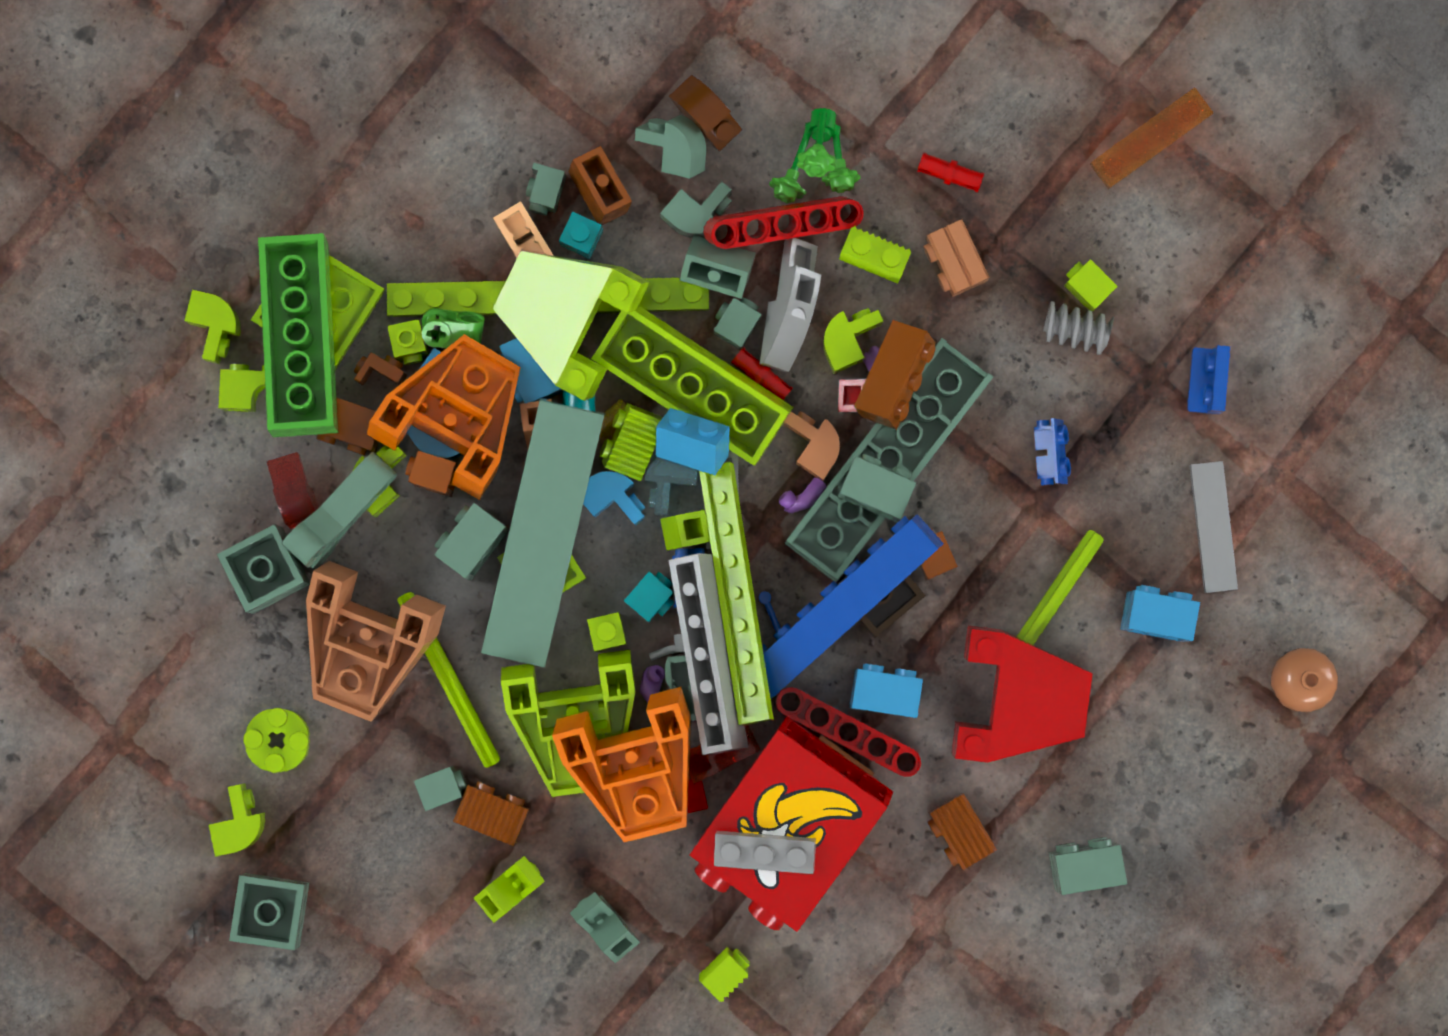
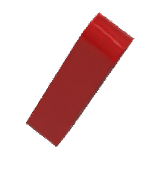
[703,196,864,249]
[776,687,921,777]

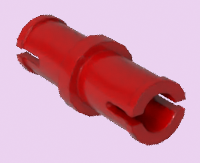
[917,152,985,193]
[731,347,793,400]

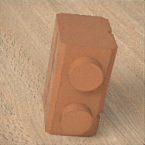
[923,220,990,297]

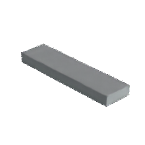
[1189,461,1238,593]

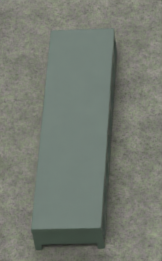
[785,338,993,582]
[481,398,604,668]

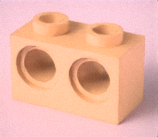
[493,201,554,258]

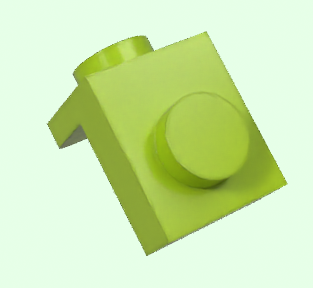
[388,320,429,365]

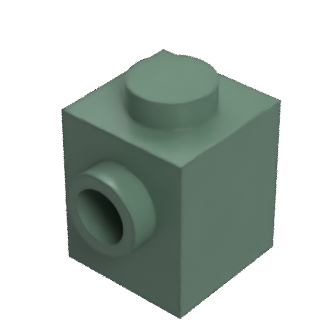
[714,297,761,350]

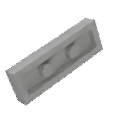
[714,831,816,874]

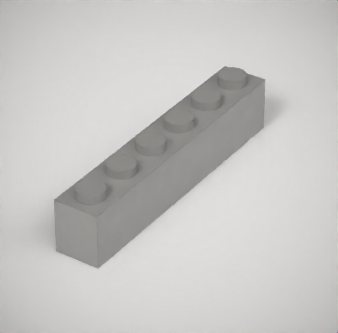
[669,554,748,755]

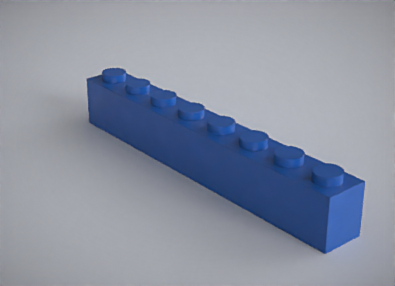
[762,514,944,699]

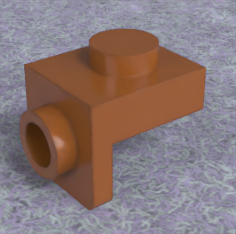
[354,352,407,385]

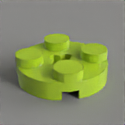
[243,708,310,773]

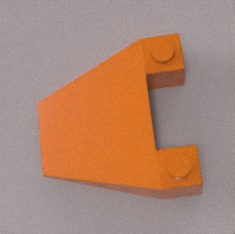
[367,334,520,500]
[552,687,691,843]

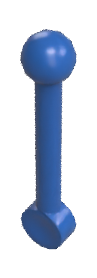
[758,591,781,633]

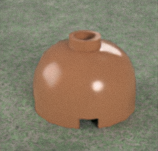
[1271,648,1338,712]

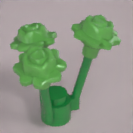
[769,108,861,204]

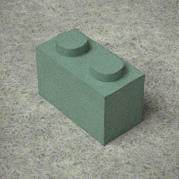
[680,235,756,299]

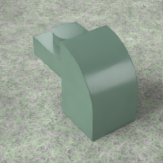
[635,115,706,179]
[660,182,732,238]
[570,892,640,963]

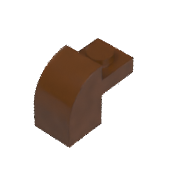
[668,75,742,152]

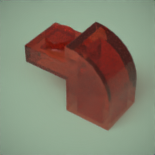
[266,452,318,529]
[689,725,761,784]

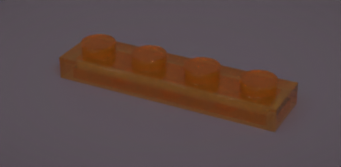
[1090,87,1214,190]

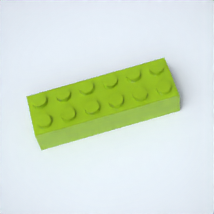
[591,306,794,466]

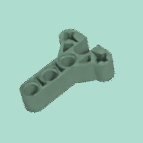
[282,452,397,569]

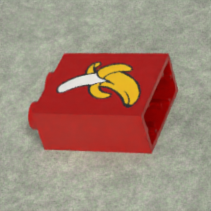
[689,716,894,932]

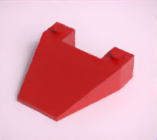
[951,625,1093,763]

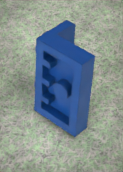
[1187,345,1231,415]

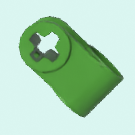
[421,308,485,348]

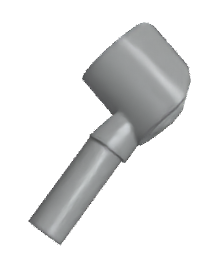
[649,634,684,661]

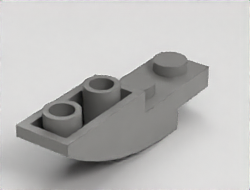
[760,238,821,372]

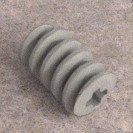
[1043,301,1114,355]

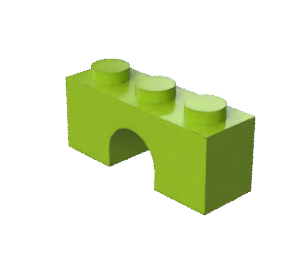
[218,364,266,412]

